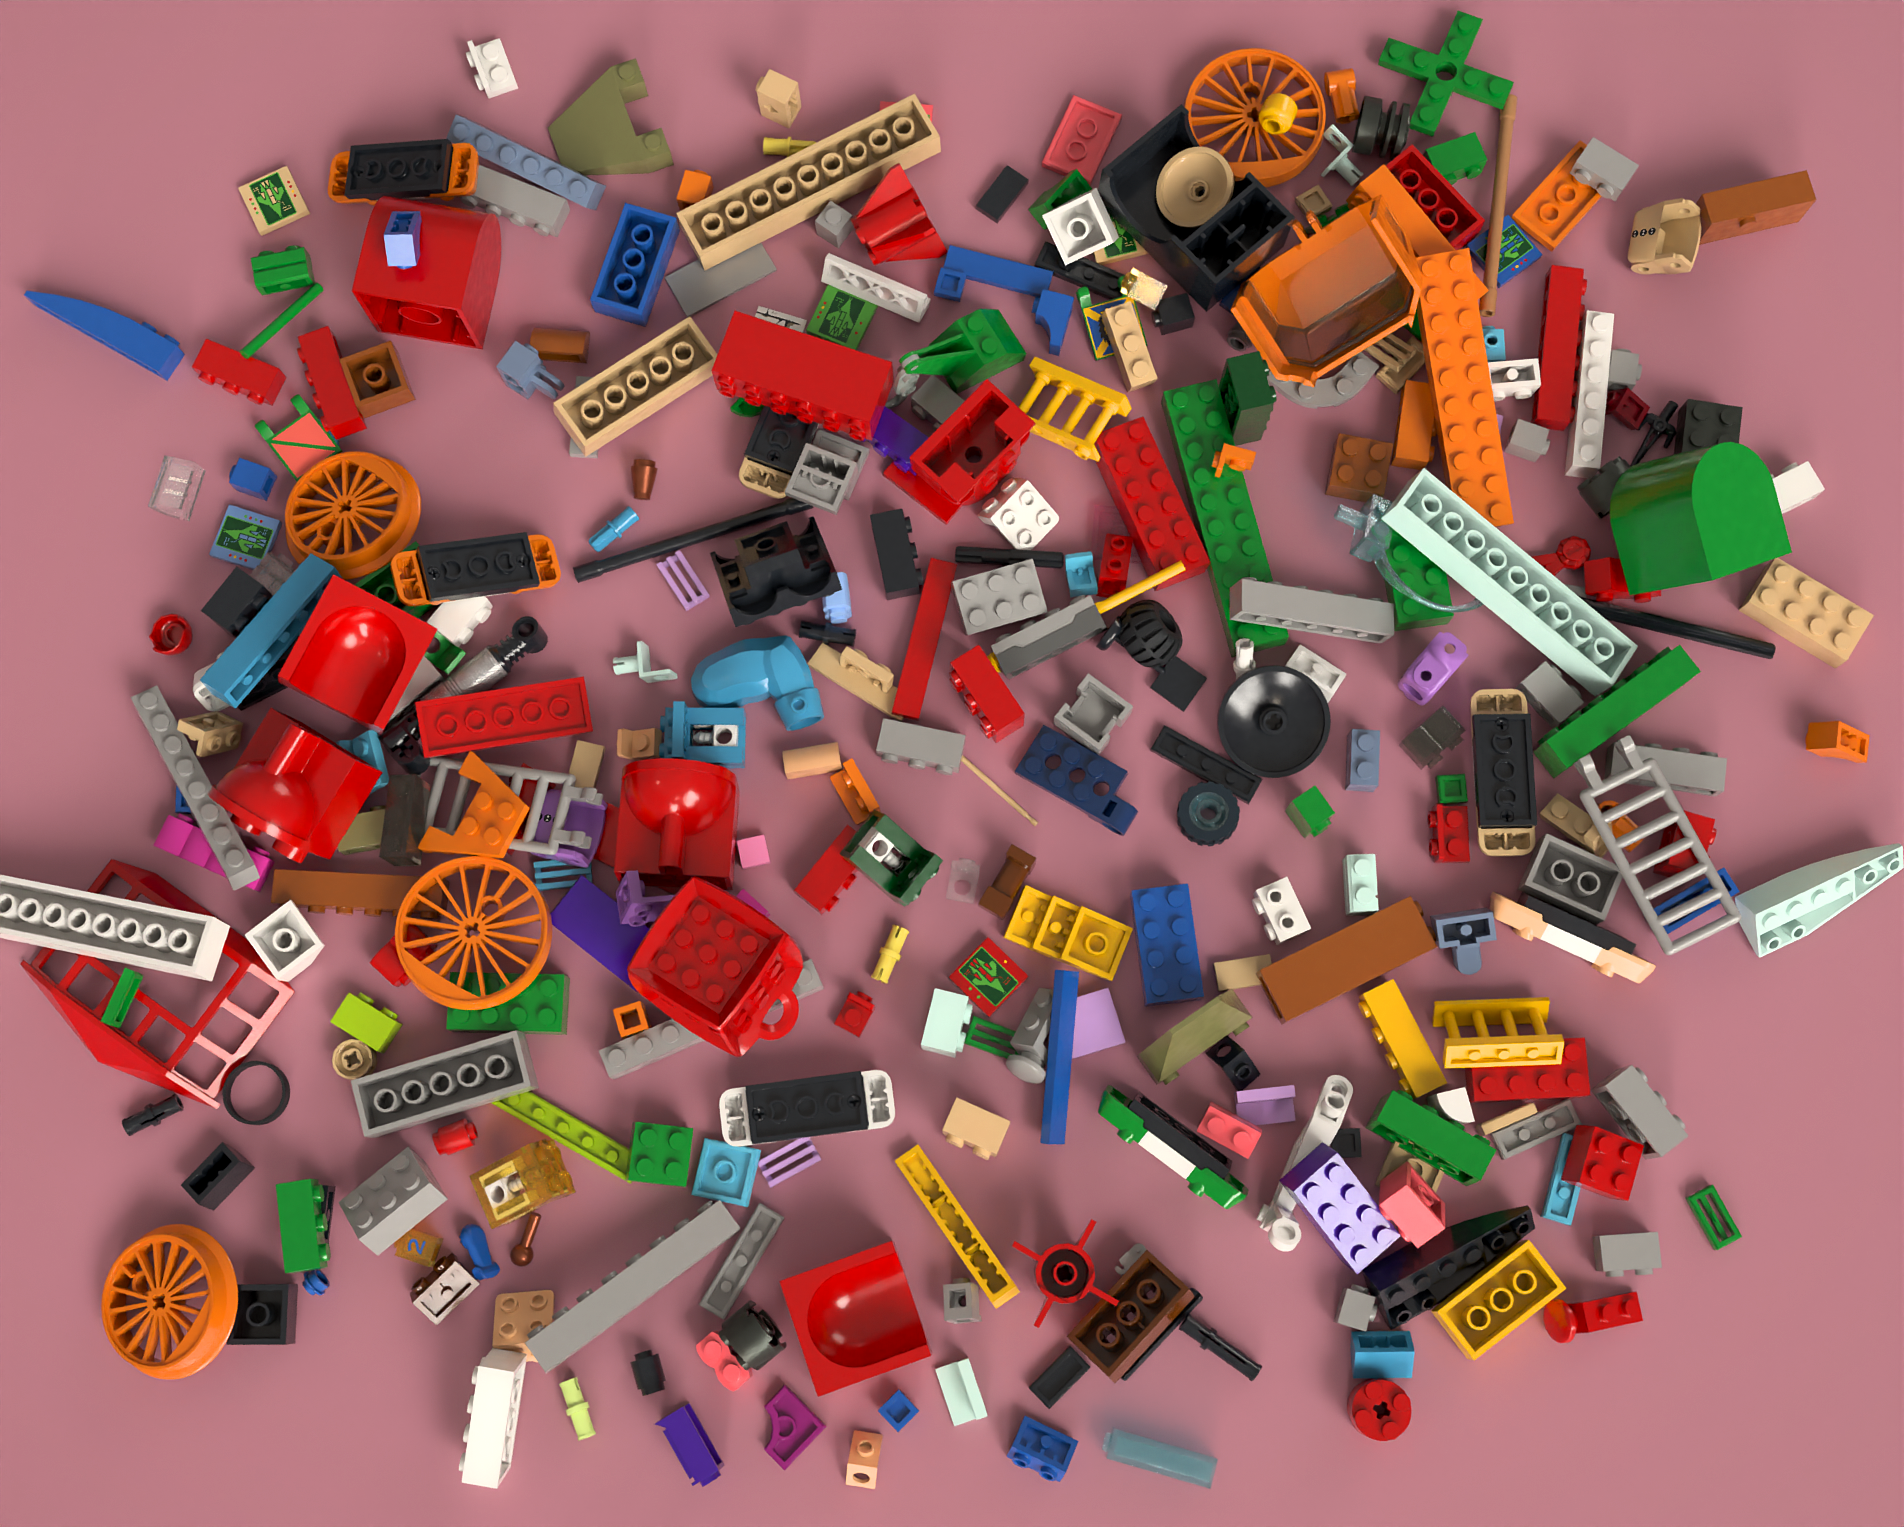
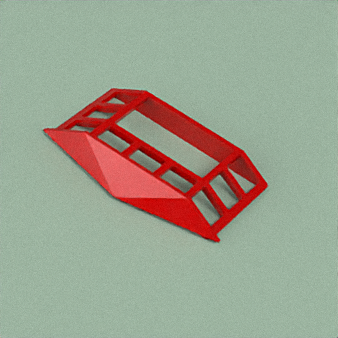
[20,859,295,1109]

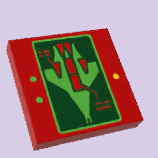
[948,937,1029,1017]

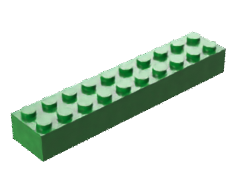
[1161,379,1289,658]

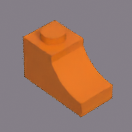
[1805,721,1870,763]

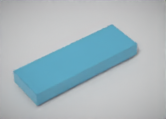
[1541,1133,1580,1226]

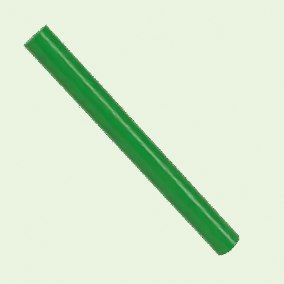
[240,283,324,359]

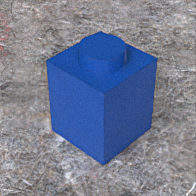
[229,458,277,501]

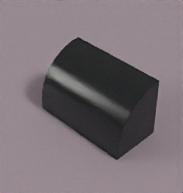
[181,1142,255,1211]

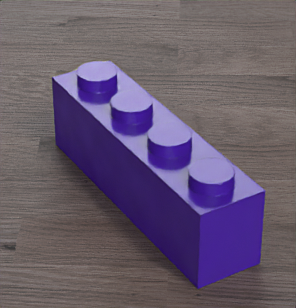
[862,406,929,476]

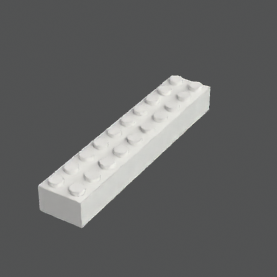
[0,875,230,981]

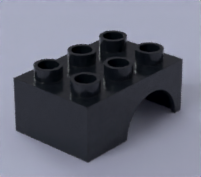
[1098,104,1295,312]

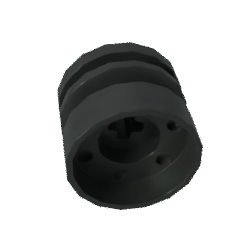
[1352,96,1411,160]

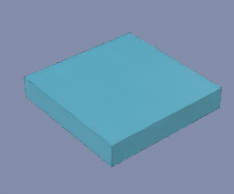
[691,1138,761,1207]

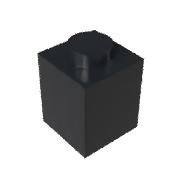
[1151,293,1195,335]

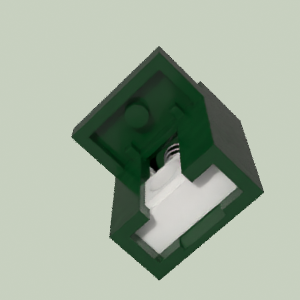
[839,810,943,907]

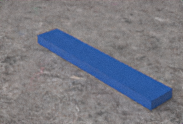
[1040,970,1079,1144]

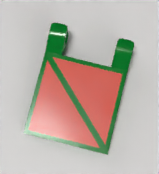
[255,394,343,482]

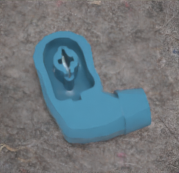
[691,635,824,731]

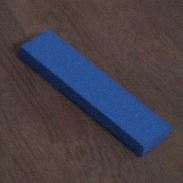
[943,245,1053,298]

